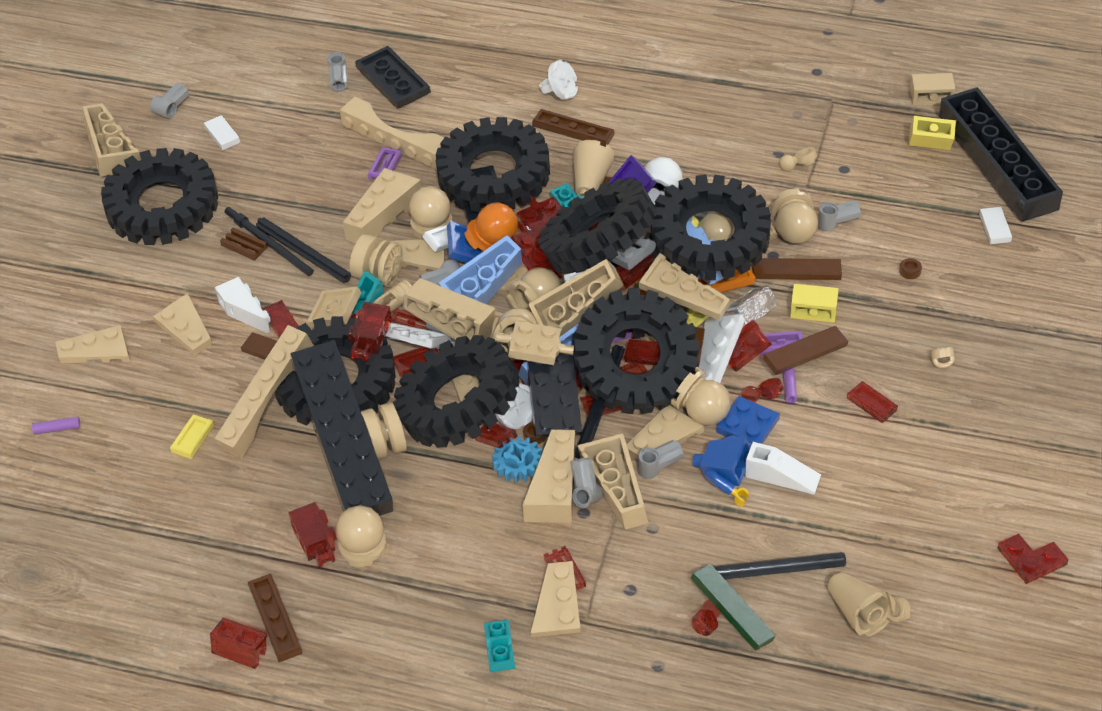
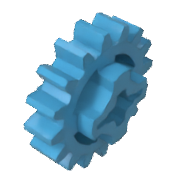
[492,436,542,483]

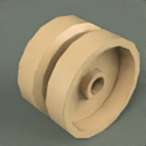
[361,402,407,460]

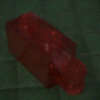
[348,302,392,361]
[288,502,337,568]

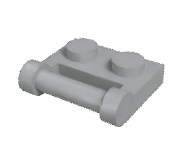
[604,238,656,270]

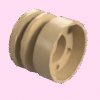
[350,234,403,287]

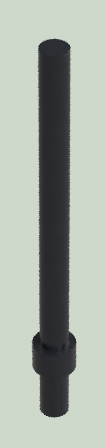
[224,207,314,276]

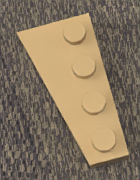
[639,253,730,320]

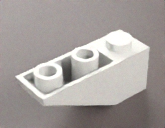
[215,277,271,333]
[745,442,821,495]

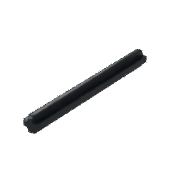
[256,217,351,283]
[575,345,625,459]
[700,552,846,579]

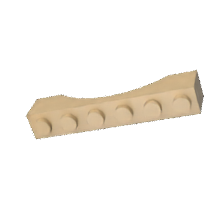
[340,96,444,170]
[214,325,314,459]

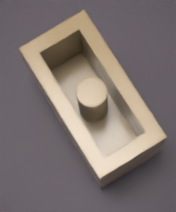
[910,73,955,106]

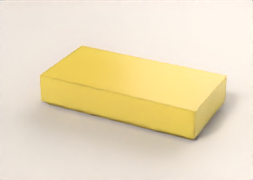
[170,414,214,459]

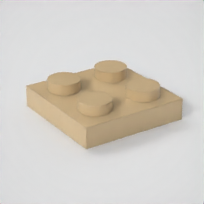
[306,286,362,328]

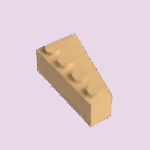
[82,103,140,177]
[343,168,422,243]
[529,259,624,337]
[403,278,496,340]
[523,430,576,523]
[577,433,648,530]

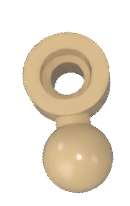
[779,147,817,171]

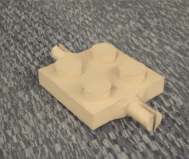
[495,321,574,365]

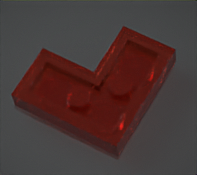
[997,534,1069,584]

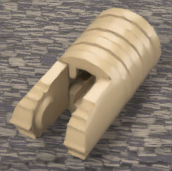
[373,280,412,316]

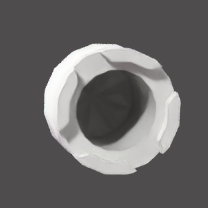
[644,157,682,205]

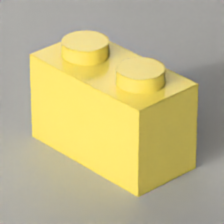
[909,116,956,150]
[790,284,839,323]

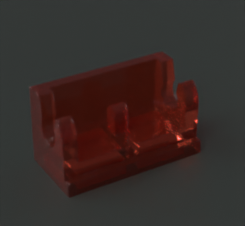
[210,617,267,669]

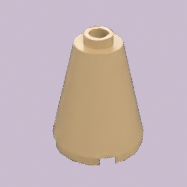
[573,140,615,198]
[828,572,895,637]

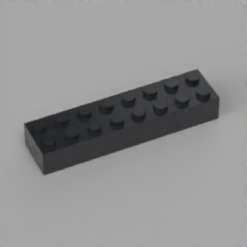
[939,87,1063,222]
[290,340,393,516]

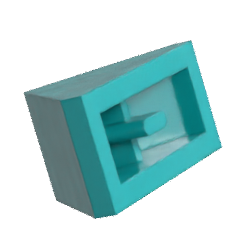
[352,270,384,319]

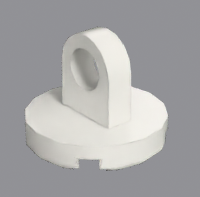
[539,60,578,100]
[495,383,533,429]

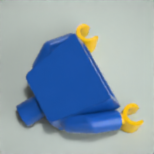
[693,435,752,507]

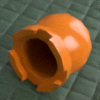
[464,202,518,251]

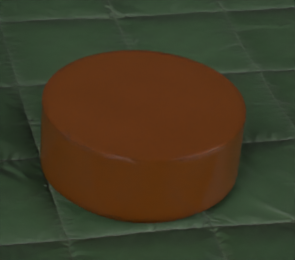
[899,258,922,279]
[523,422,546,444]

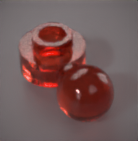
[741,378,784,403]
[691,599,721,636]

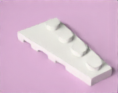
[699,314,745,383]
[361,319,451,349]

